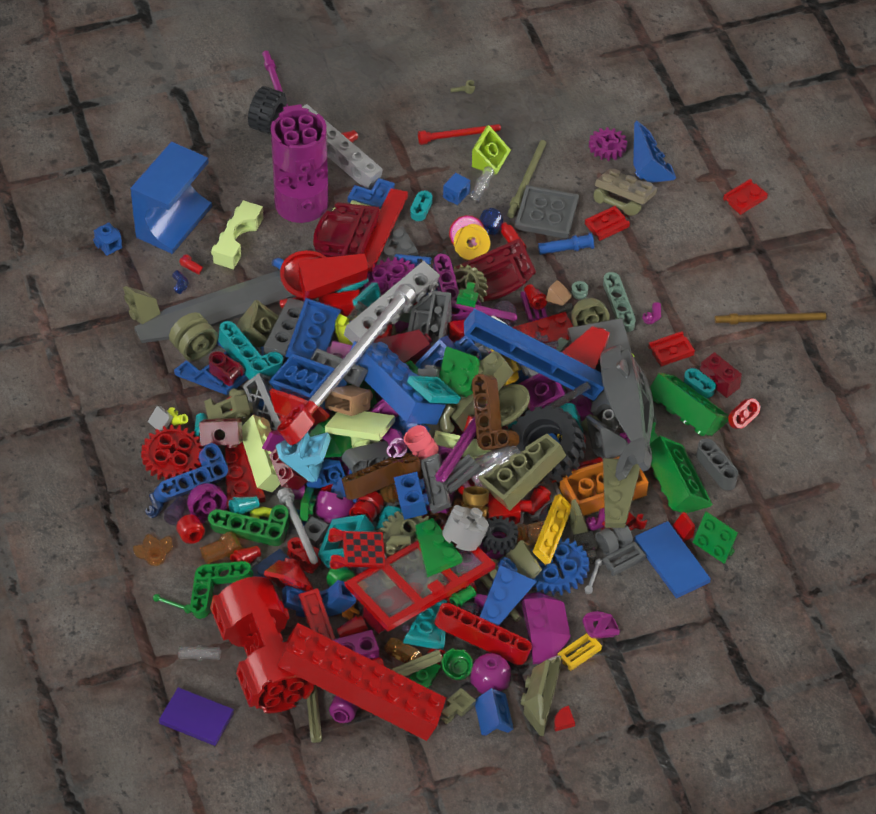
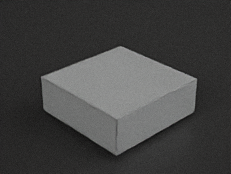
[148,406,174,431]

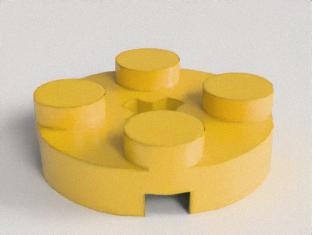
[454,224,491,261]

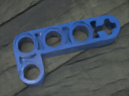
[154,443,228,503]

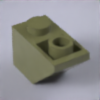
[123,286,161,324]

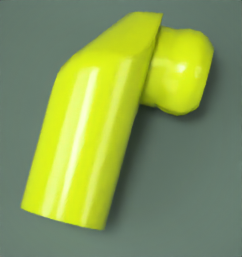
[249,507,277,519]

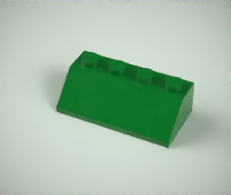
[650,373,729,436]
[649,436,713,514]

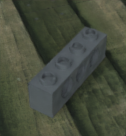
[264,298,304,364]

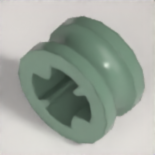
[571,281,588,300]

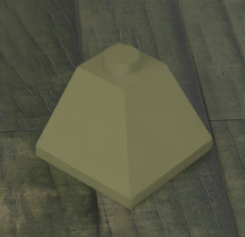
[237,300,279,348]

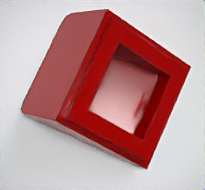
[672,512,695,542]

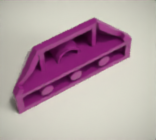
[521,592,571,664]

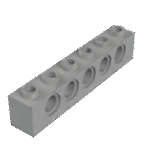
[302,104,383,190]
[344,261,440,343]

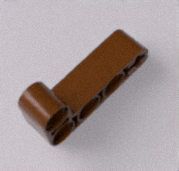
[472,374,520,451]
[342,452,424,500]

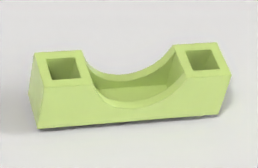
[211,200,264,269]

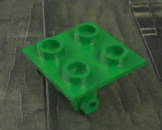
[692,511,738,564]

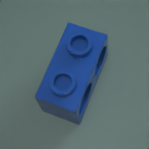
[394,472,429,520]

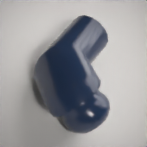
[145,492,164,518]

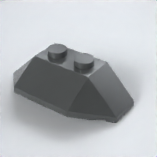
[408,290,452,362]

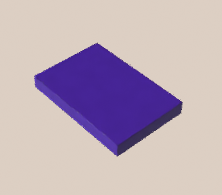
[159,687,234,746]

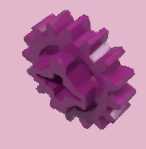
[589,127,627,161]

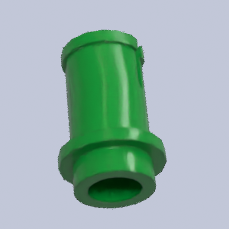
[449,585,476,608]

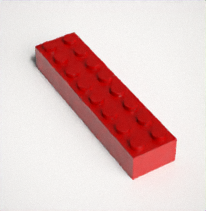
[277,623,446,741]

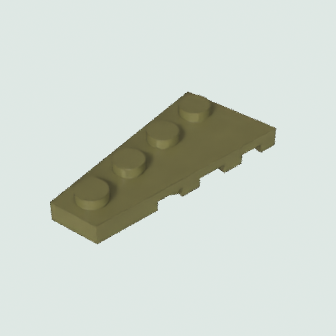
[603,458,641,528]

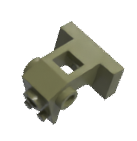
[204,395,253,438]

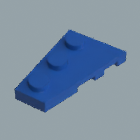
[479,565,537,626]

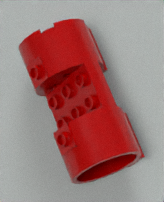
[210,577,314,713]

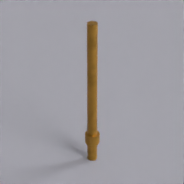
[714,313,826,325]

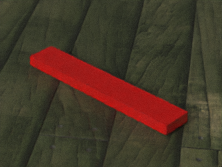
[364,188,408,272]

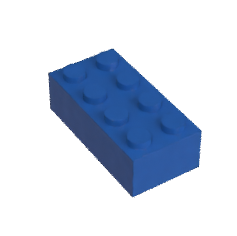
[269,354,347,410]

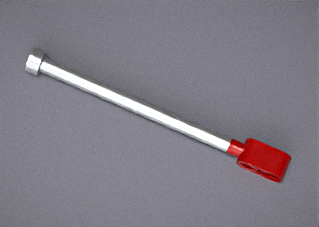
[277,284,416,445]

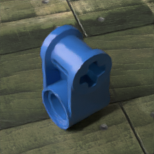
[454,336,489,361]

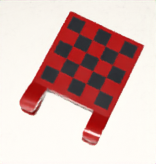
[328,528,385,569]

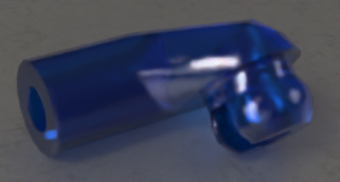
[172,270,189,294]

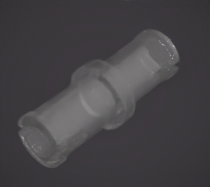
[470,167,495,201]
[178,645,221,661]

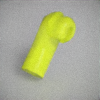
[167,407,188,426]

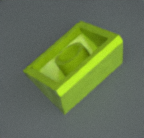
[472,125,511,175]

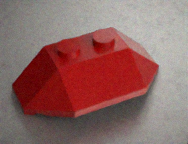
[269,389,330,428]

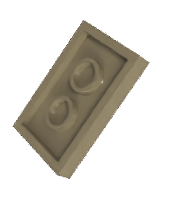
[595,169,658,205]

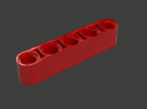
[434,603,532,665]

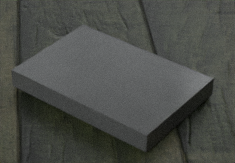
[567,318,631,352]

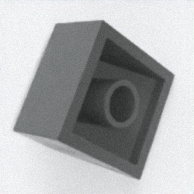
[586,415,628,459]

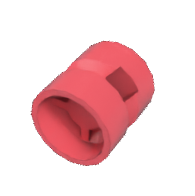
[404,425,439,460]

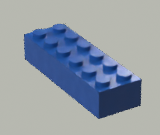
[350,341,446,425]

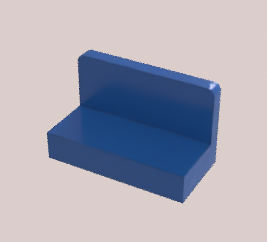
[475,688,514,736]

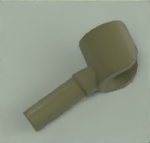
[450,80,475,94]

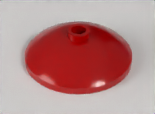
[280,250,327,298]

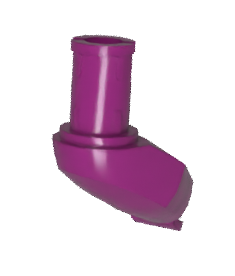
[382,427,408,458]

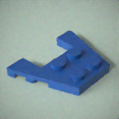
[174,340,248,395]

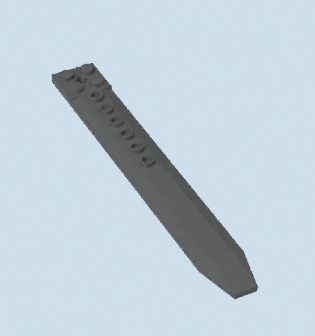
[134,226,418,343]

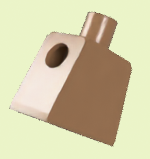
[325,385,373,416]

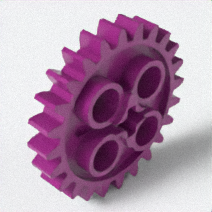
[361,257,420,295]

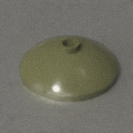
[488,384,530,427]

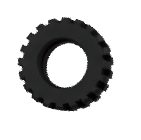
[507,406,586,484]

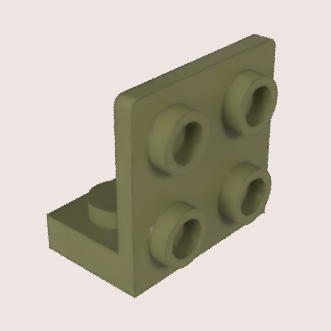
[489,540,542,580]

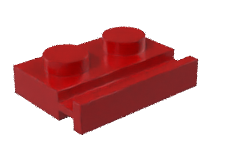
[723,179,768,215]
[585,206,630,241]
[648,331,695,367]

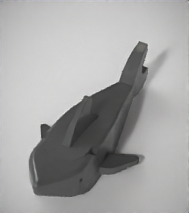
[591,345,658,481]

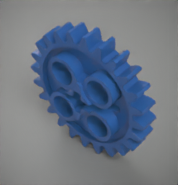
[530,537,589,596]

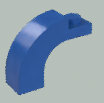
[282,580,356,618]

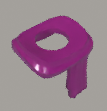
[582,611,620,639]

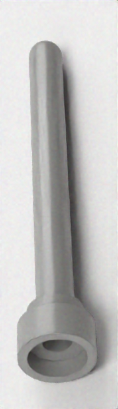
[277,488,318,564]

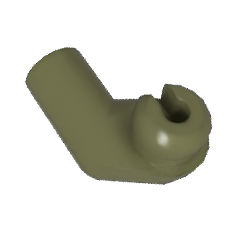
[384,535,411,555]

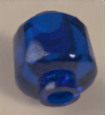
[479,208,503,235]

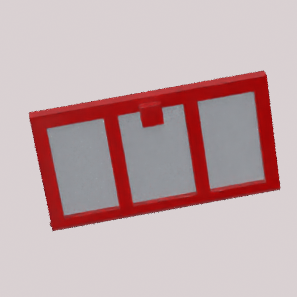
[344,525,495,632]

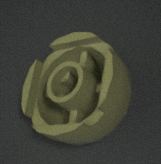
[571,298,610,327]

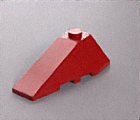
[264,558,315,591]

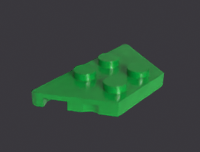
[439,347,480,404]

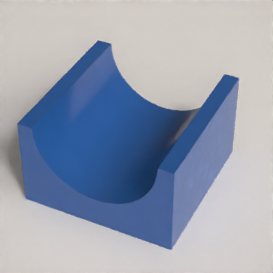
[130,142,212,254]

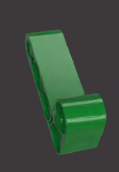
[208,505,291,546]

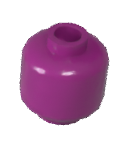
[329,695,359,723]

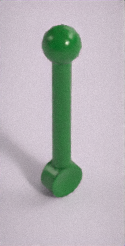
[153,594,192,614]

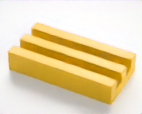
[557,633,602,671]

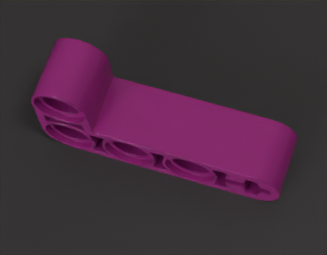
[433,254,481,321]

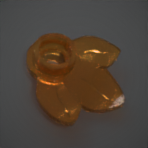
[133,533,172,566]

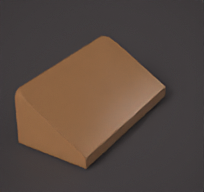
[546,280,572,306]

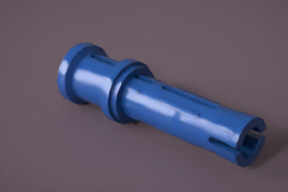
[538,233,594,255]

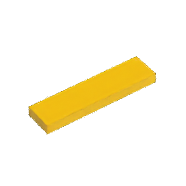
[533,494,571,565]

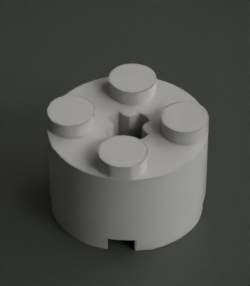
[442,505,489,551]

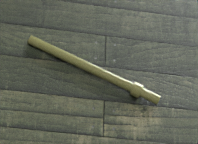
[507,140,547,218]

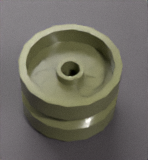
[169,312,218,361]

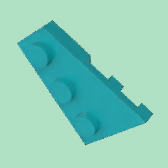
[403,600,447,650]

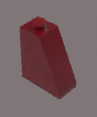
[373,330,433,363]

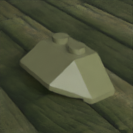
[521,655,561,736]

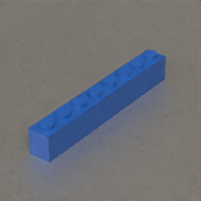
[464,308,604,401]

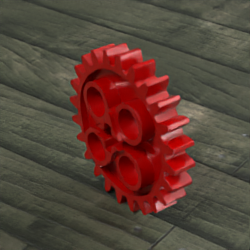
[141,425,203,480]

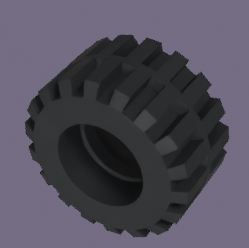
[248,86,287,135]

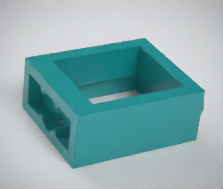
[318,515,375,568]

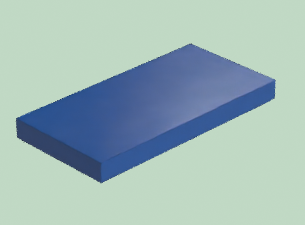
[285,298,341,359]
[634,521,711,598]

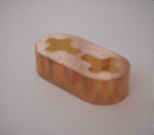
[384,638,422,663]

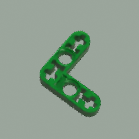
[190,561,254,619]

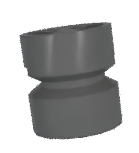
[595,525,633,555]

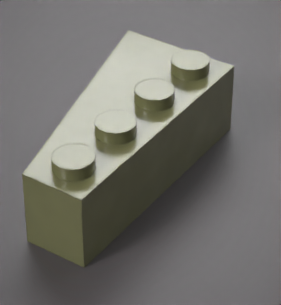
[445,351,514,432]
[477,434,566,511]

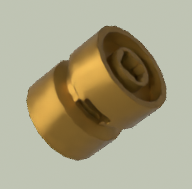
[462,486,489,519]

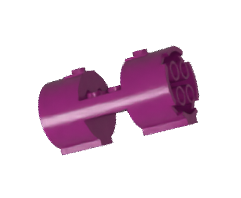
[271,104,328,223]

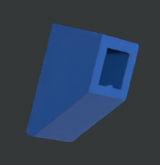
[306,459,346,490]

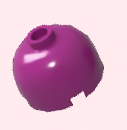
[187,483,227,523]
[315,491,354,526]
[470,653,511,694]

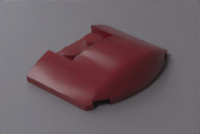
[313,202,380,257]
[453,238,536,302]

